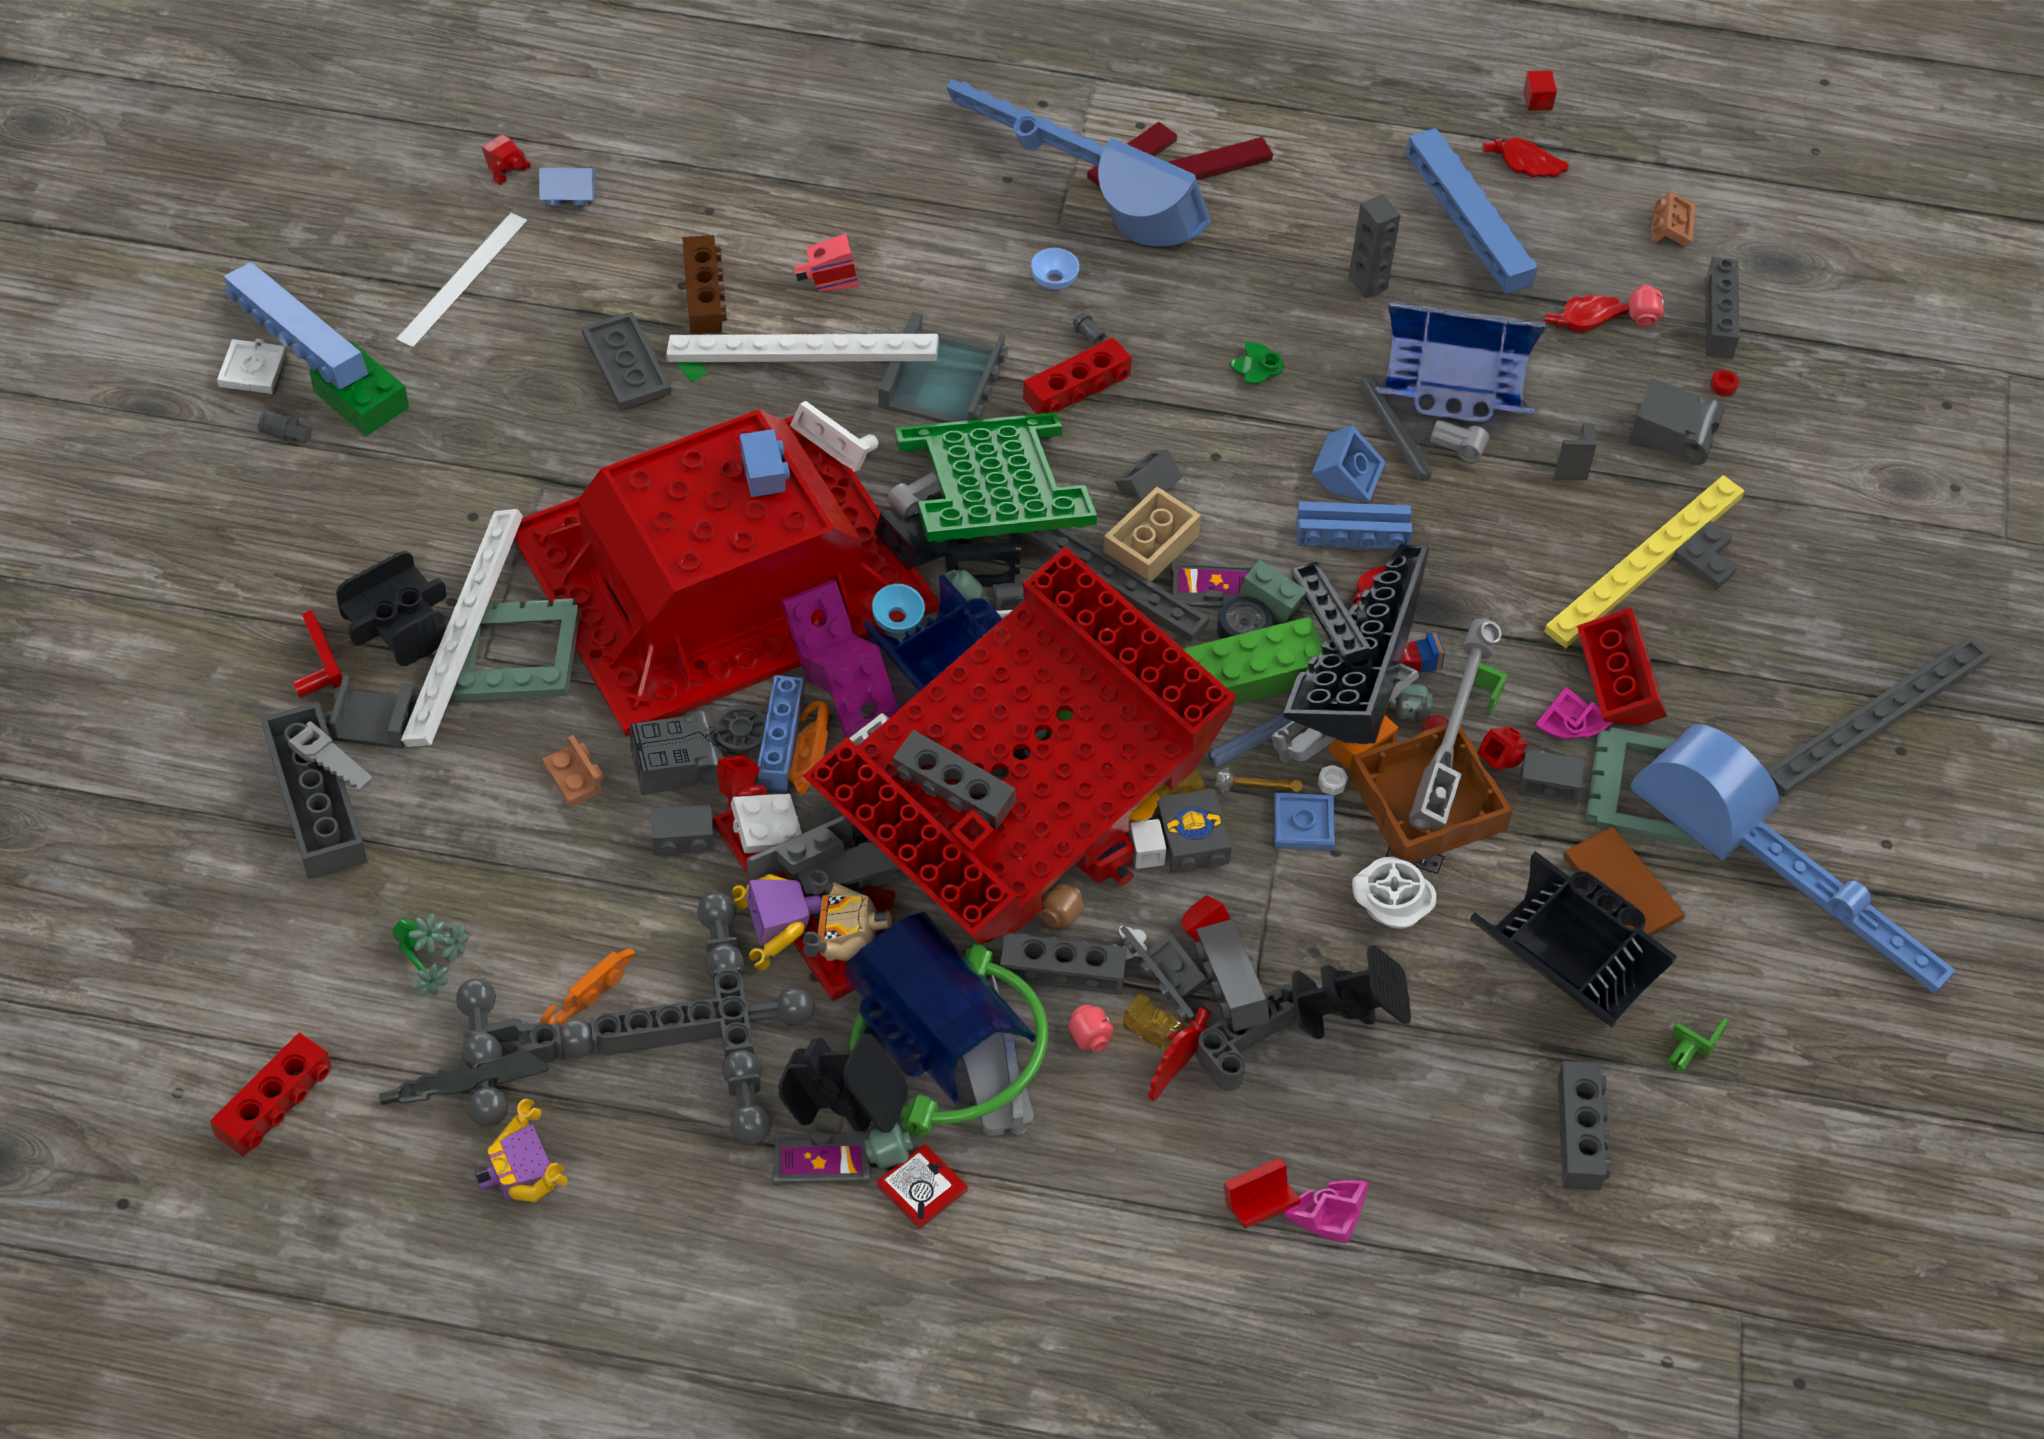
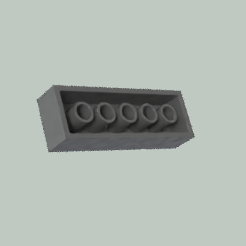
[260,702,367,879]

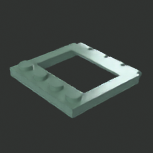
[452,598,581,701]
[1585,727,1702,849]

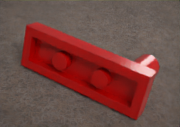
[292,609,343,698]

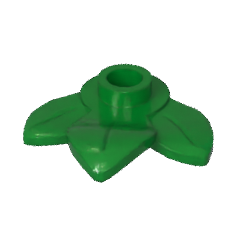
[1230,342,1284,384]

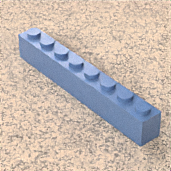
[1406,128,1537,294]
[223,262,368,390]

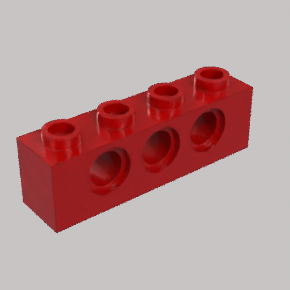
[1023,337,1132,414]
[210,1032,332,1157]

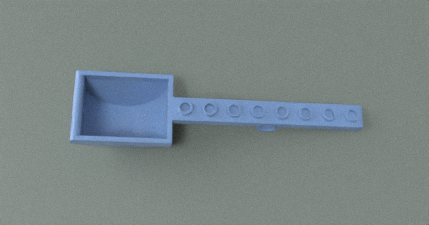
[946,79,1211,247]
[1630,724,1956,994]

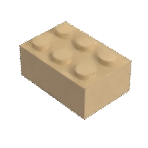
[1103,487,1201,582]

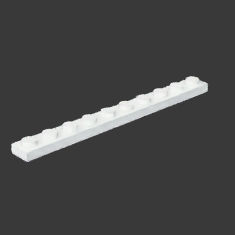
[666,334,939,362]
[401,509,523,747]

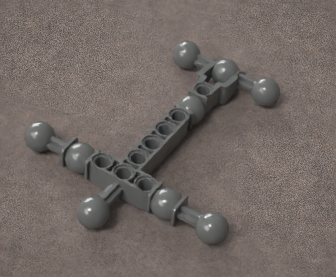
[456,892,815,1145]

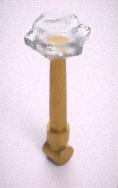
[1215,767,1303,793]

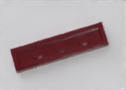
[1087,121,1177,187]
[1169,137,1273,180]

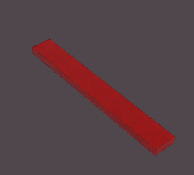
[712,809,859,1002]

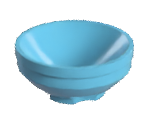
[872,584,925,634]

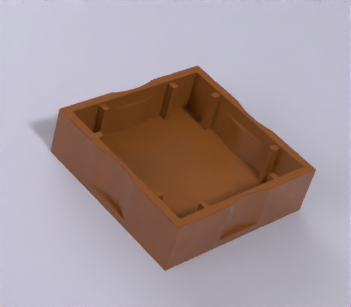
[1349,723,1513,864]

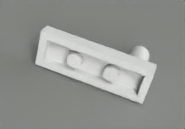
[790,401,878,472]

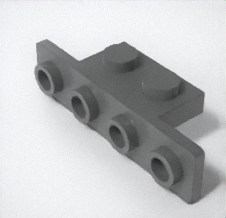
[747,816,853,882]
[1120,925,1208,1022]

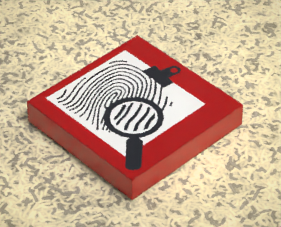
[877,1144,968,1230]

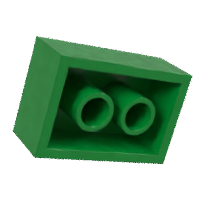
[309,341,409,437]

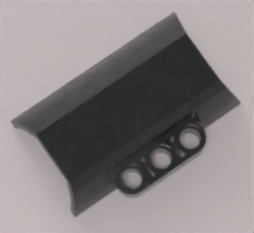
[1470,851,1677,1028]

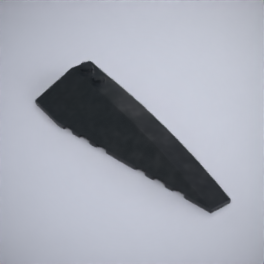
[1283,545,1429,744]

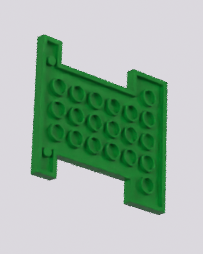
[894,412,1097,542]

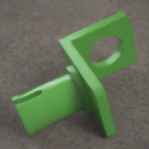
[1667,1018,1729,1073]

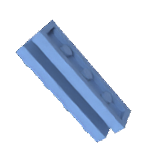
[1296,501,1412,550]
[757,675,804,794]

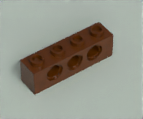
[682,235,727,334]

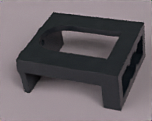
[945,533,1021,587]

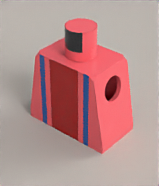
[794,234,859,291]

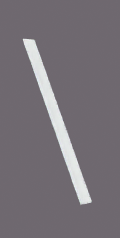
[397,213,527,347]

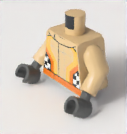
[802,870,892,961]

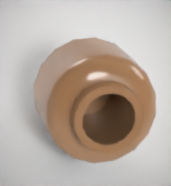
[1039,883,1084,929]

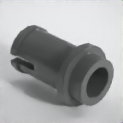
[1073,313,1106,346]

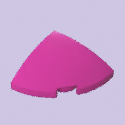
[1534,687,1612,740]
[1284,1180,1369,1244]

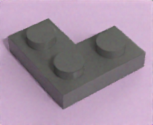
[1673,521,1736,590]

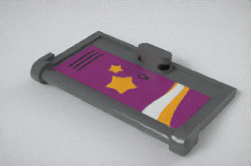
[1171,561,1255,607]
[772,1133,871,1185]

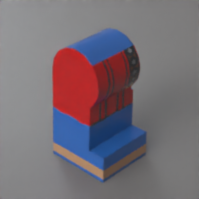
[1401,632,1445,673]

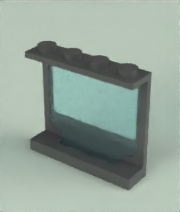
[878,311,1008,423]

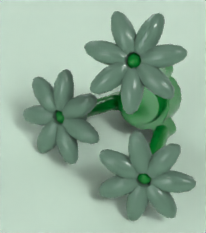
[393,913,469,997]

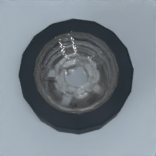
[1217,596,1273,639]

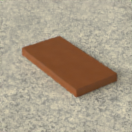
[1563,826,1685,936]

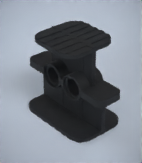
[336,551,447,666]
[1292,945,1411,1040]
[778,1034,908,1133]

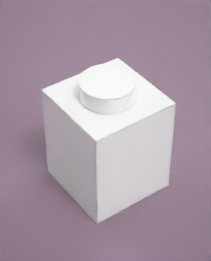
[1128,819,1166,869]

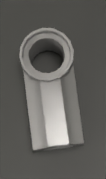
[1430,420,1489,463]
[887,472,942,518]

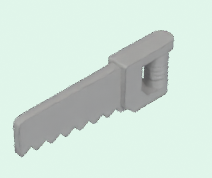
[288,721,372,792]

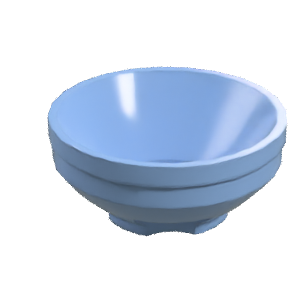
[1031,248,1079,290]

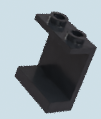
[874,494,963,570]

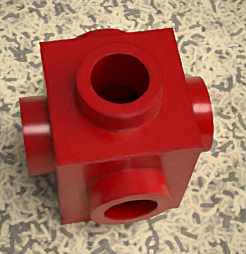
[1477,726,1529,770]

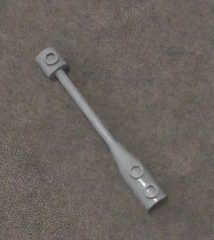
[1408,619,1502,832]

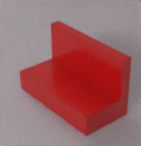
[1224,1158,1301,1229]

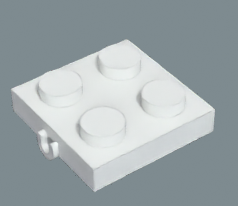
[217,339,287,394]
[731,794,802,853]

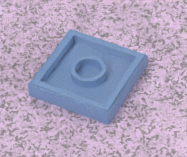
[1273,792,1335,850]

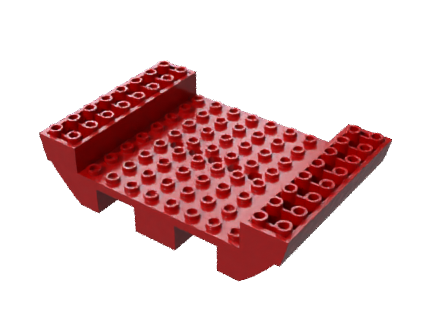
[803,546,1236,945]

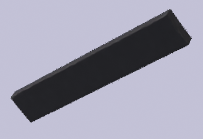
[1291,562,1373,666]

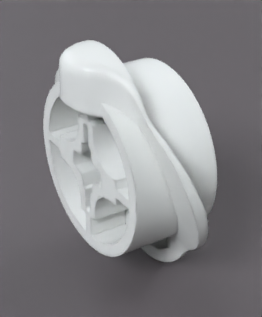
[1352,857,1436,929]

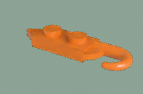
[788,700,830,796]
[540,948,636,1027]

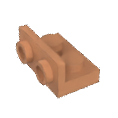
[1651,191,1695,247]
[542,735,603,808]

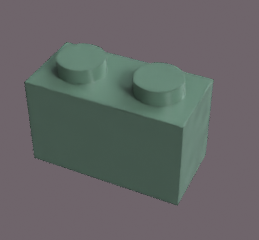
[1238,559,1307,624]

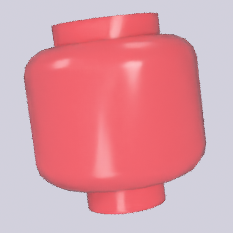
[1629,285,1664,327]
[1068,1004,1114,1052]

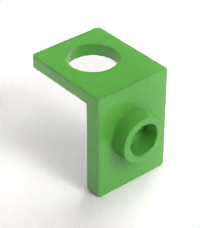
[1473,663,1508,716]

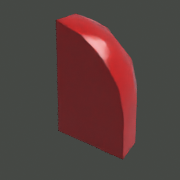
[1181,895,1231,941]

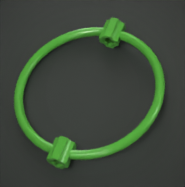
[850,944,1048,1138]

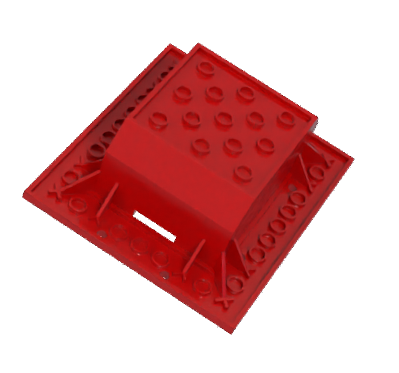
[513,409,939,737]

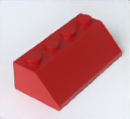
[1577,607,1667,726]

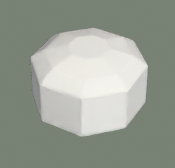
[1317,765,1348,795]

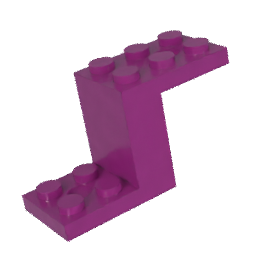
[780,580,899,738]

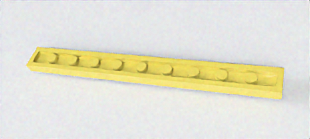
[1544,475,1745,649]

